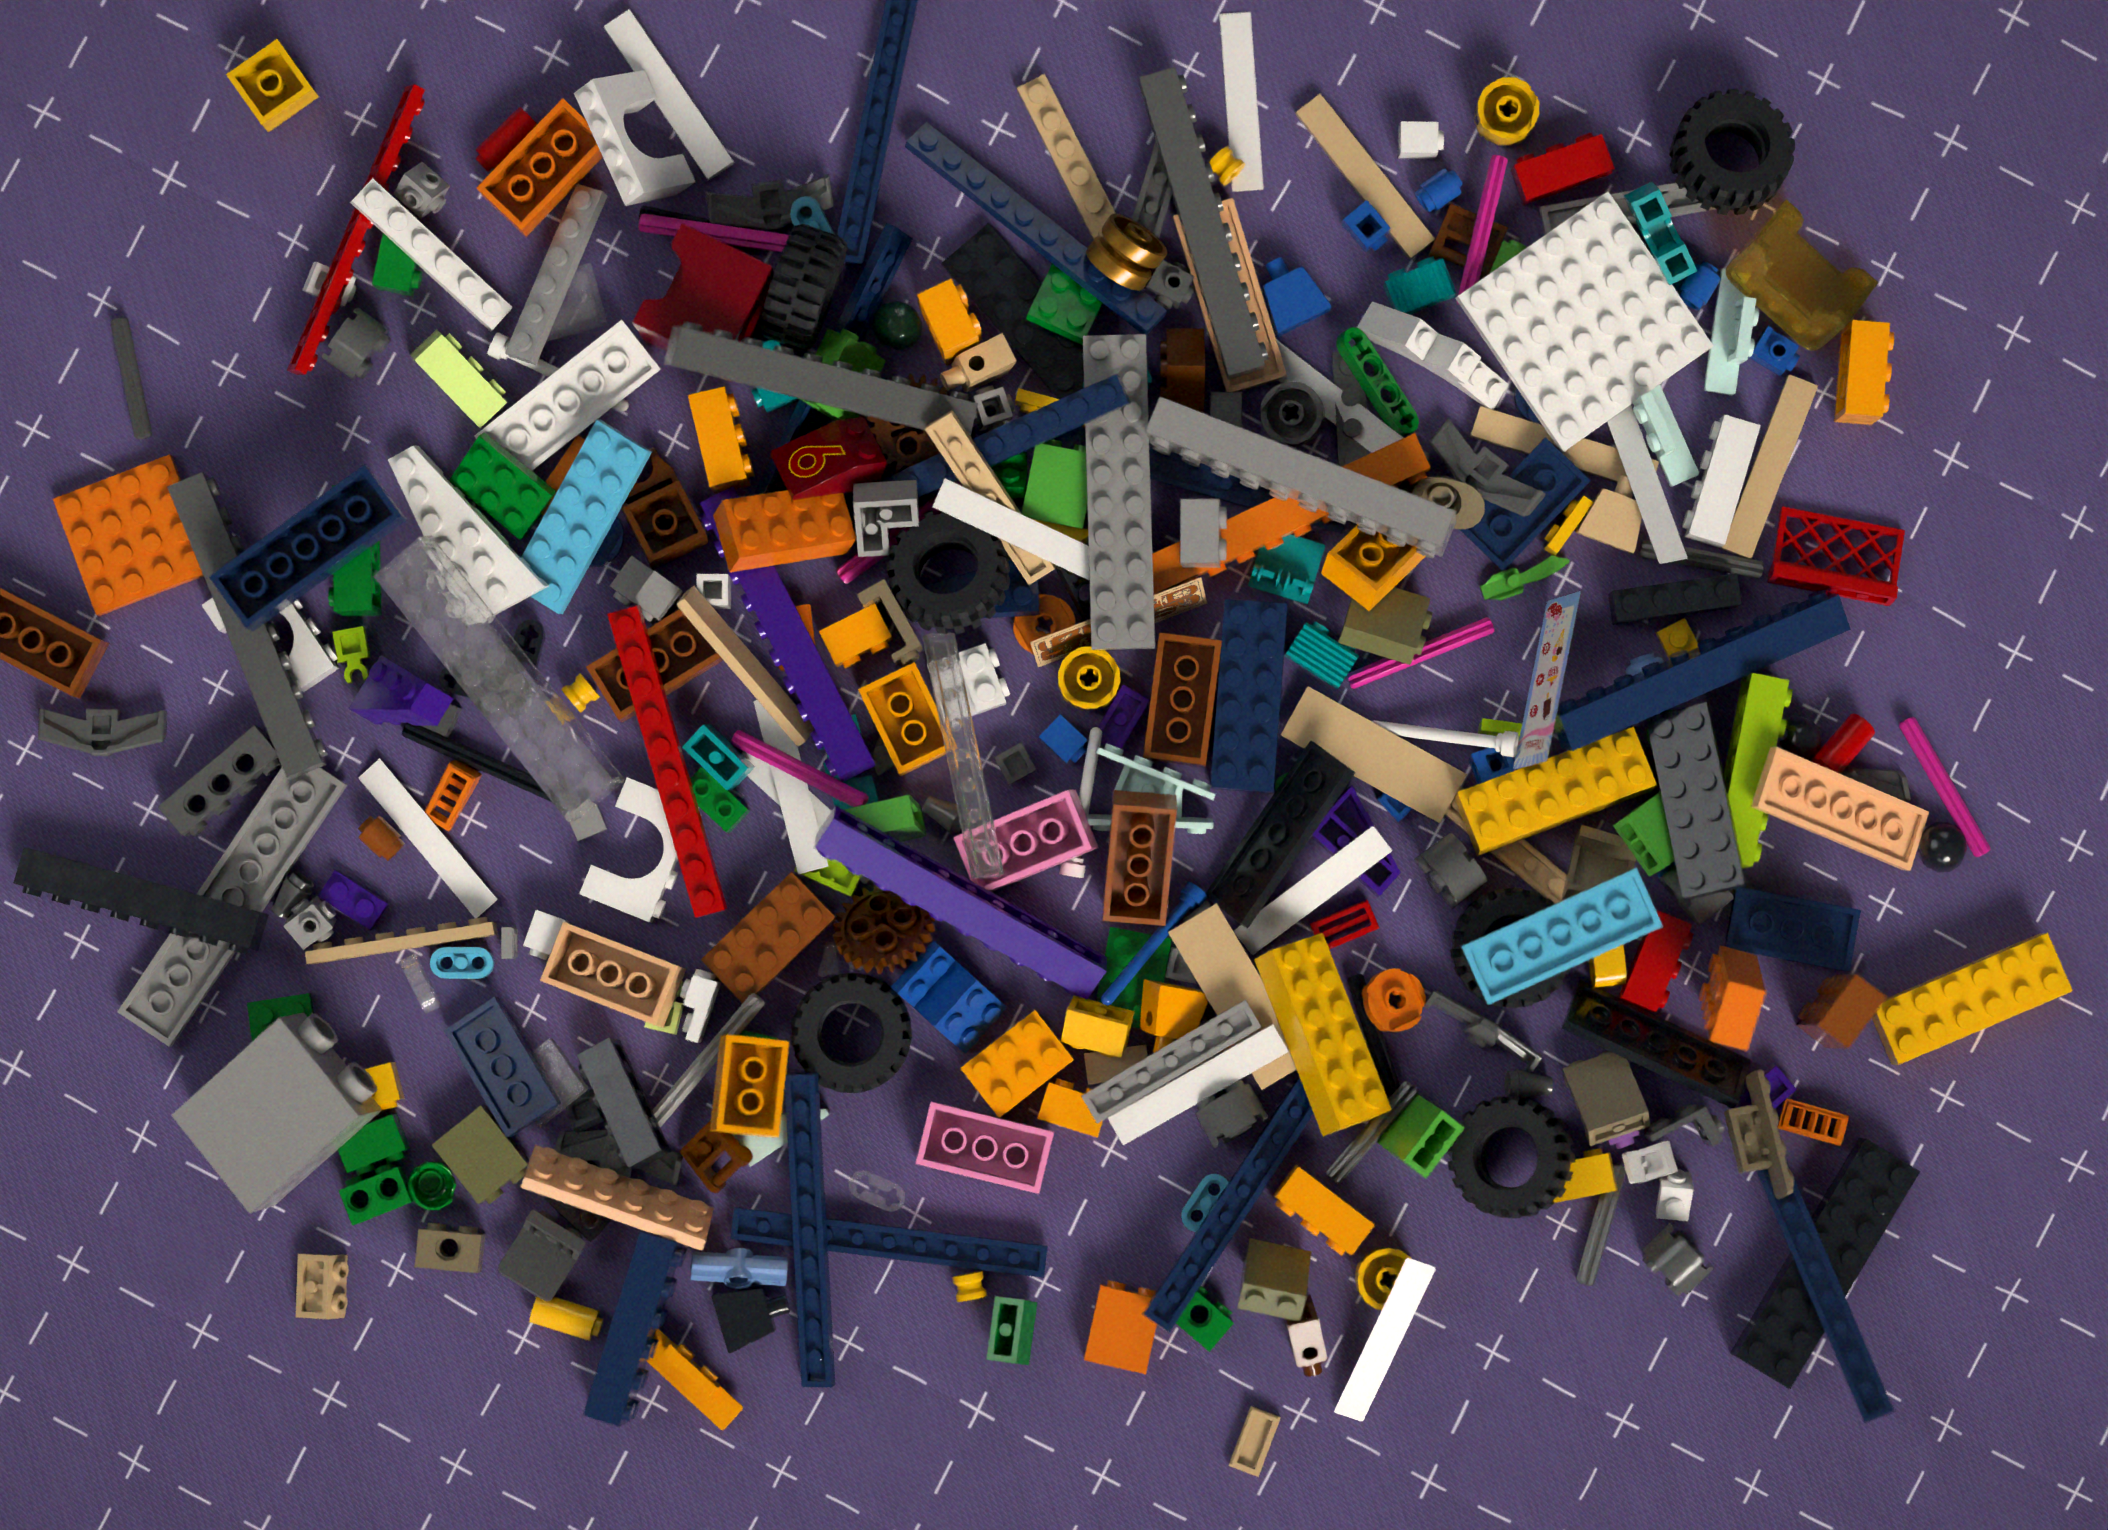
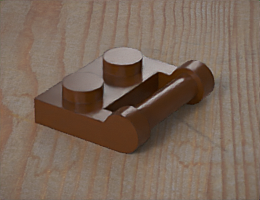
[1428,204,1508,279]
[679,1120,753,1193]

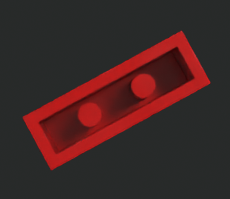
[1511,133,1615,205]
[1618,910,1694,1012]

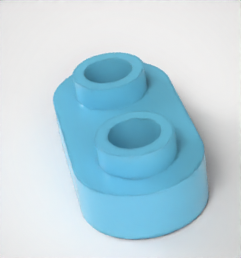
[790,196,834,234]
[430,947,494,979]
[1181,1174,1228,1232]

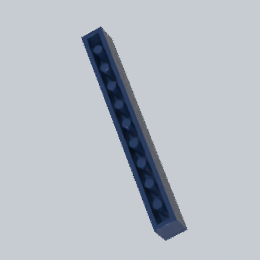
[1554,590,1851,751]

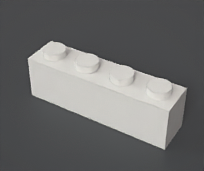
[1682,414,1761,548]

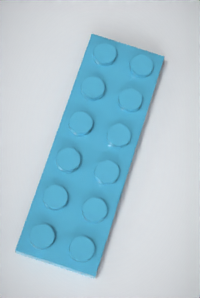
[522,420,652,614]
[1461,868,1663,1005]

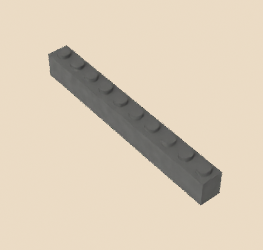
[1139,67,1269,380]
[664,322,978,436]
[167,472,328,779]

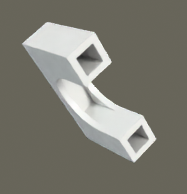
[574,70,696,206]
[202,598,339,693]
[579,777,702,923]

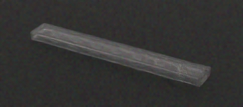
[922,633,1004,879]

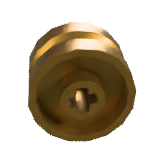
[1086,213,1167,291]

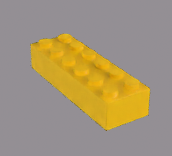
[1454,727,1657,856]
[1254,933,1392,1136]
[1872,933,2073,1065]

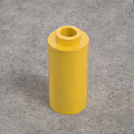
[529,1297,604,1341]

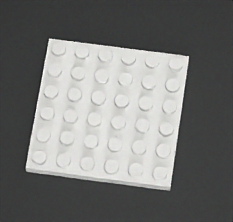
[1455,191,1714,452]

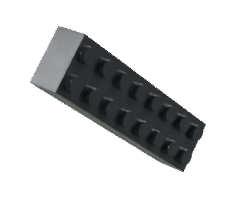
[1730,1137,1920,1389]

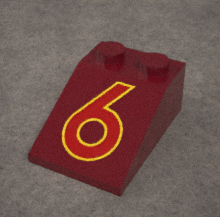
[771,417,887,500]

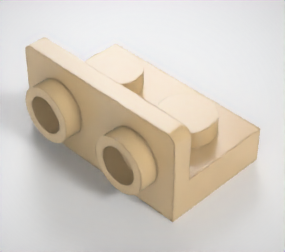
[296,1253,349,1319]

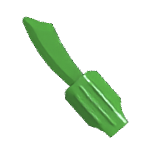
[1480,555,1569,601]

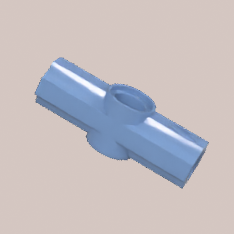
[690,1248,788,1289]

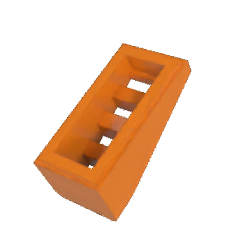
[424,760,482,832]
[1777,1098,1849,1146]

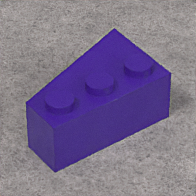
[348,655,453,726]
[1311,786,1401,897]

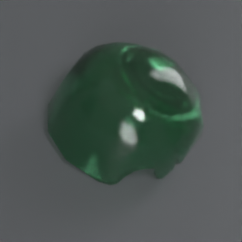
[872,300,923,350]

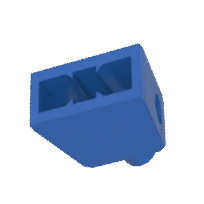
[1262,257,1332,338]

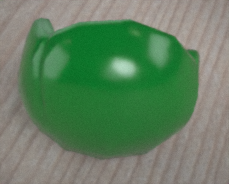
[408,1161,456,1210]

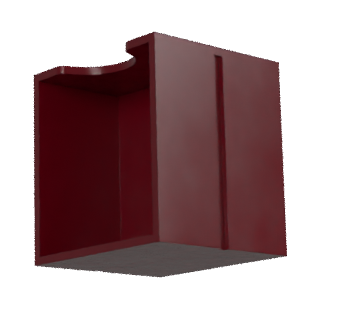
[632,223,774,383]

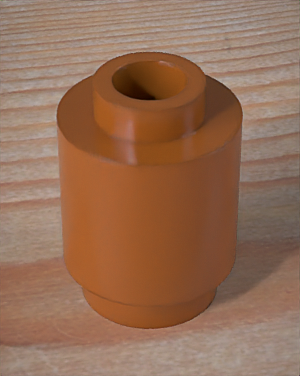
[358,815,405,861]

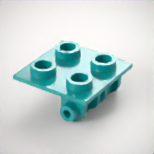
[1248,534,1326,605]

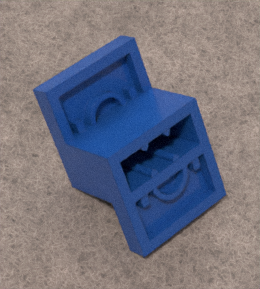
[891,940,1007,1054]

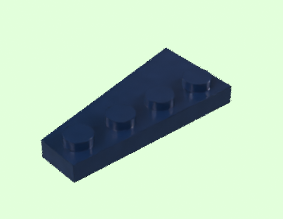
[916,560,1040,622]

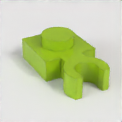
[332,626,371,684]

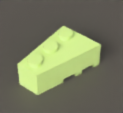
[410,329,507,428]

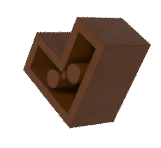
[1160,328,1205,413]

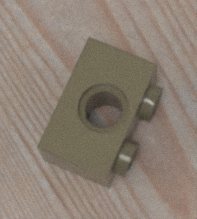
[415,1223,485,1273]

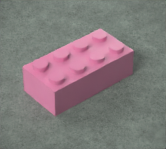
[953,789,1099,892]
[916,1101,1054,1194]

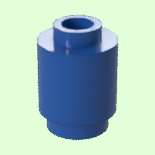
[1414,168,1463,213]
[1679,261,1721,310]

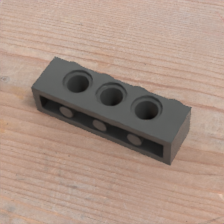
[158,725,281,837]

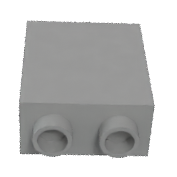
[171,1013,382,1214]

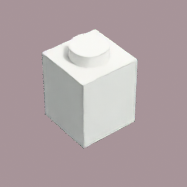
[1398,121,1444,159]
[697,574,731,609]
[523,910,569,960]

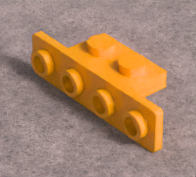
[646,1329,743,1430]

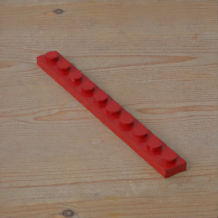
[287,84,425,375]
[607,605,727,918]

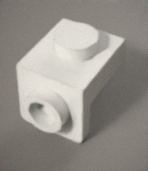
[302,262,356,306]
[1622,1141,1678,1184]
[1656,1169,1693,1221]

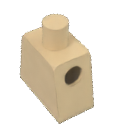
[940,333,1016,392]
[1575,475,1642,554]

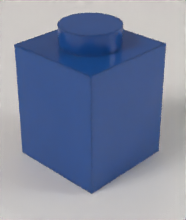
[1039,714,1088,764]

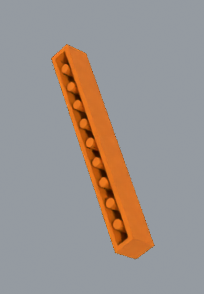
[1152,433,1431,595]

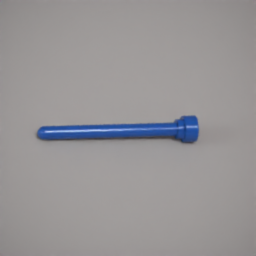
[1101,882,1207,1005]

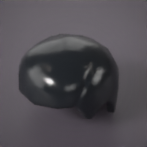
[1779,715,1822,761]
[1918,822,1967,873]

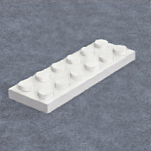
[474,320,661,471]

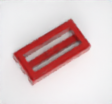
[1309,899,1380,950]

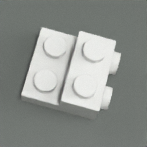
[927,643,1010,725]
[680,969,721,1043]

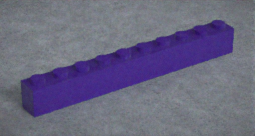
[699,486,876,782]
[814,805,1107,1000]

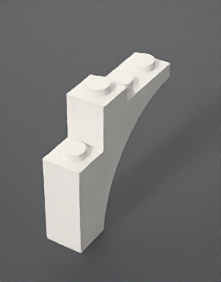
[1357,302,1509,410]

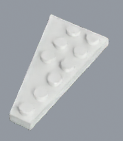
[388,446,549,628]

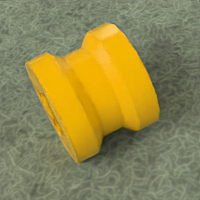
[1209,146,1246,186]
[561,673,600,713]
[952,1271,987,1302]

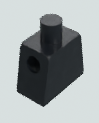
[711,1287,790,1354]

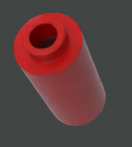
[475,107,537,172]
[1811,714,1875,774]

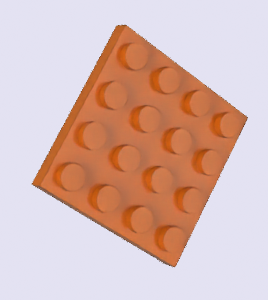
[53,454,204,616]

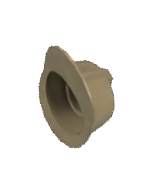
[1411,476,1485,529]

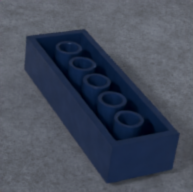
[209,464,407,632]
[1211,599,1288,794]
[583,1230,687,1427]

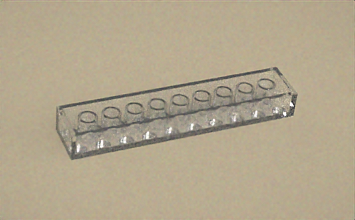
[373,536,625,823]

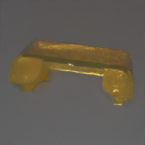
[1726,199,1879,351]

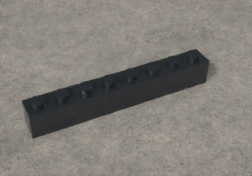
[13,847,269,954]

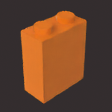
[1084,1280,1157,1374]

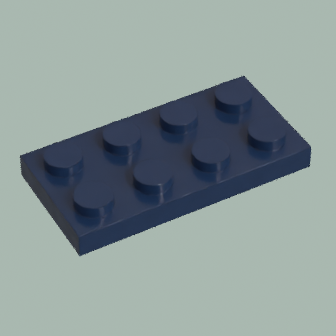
[1459,437,1591,571]
[1725,887,1861,972]
[444,997,562,1138]

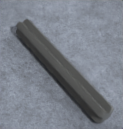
[110,317,152,439]
[1640,540,1764,578]
[1326,1081,1419,1184]
[1576,1163,1626,1286]

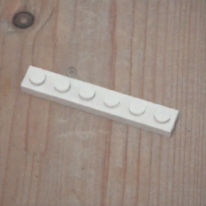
[350,178,513,331]

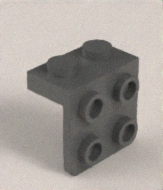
[1643,1103,1725,1146]
[498,1209,586,1301]

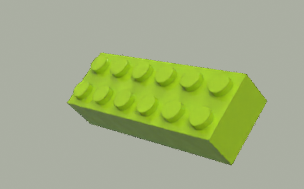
[1724,673,1792,868]

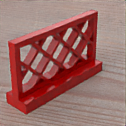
[1767,506,1905,606]

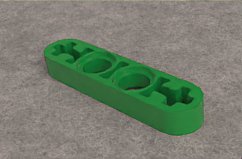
[1336,327,1419,437]

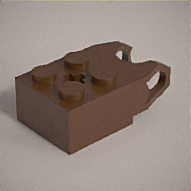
[621,447,708,570]

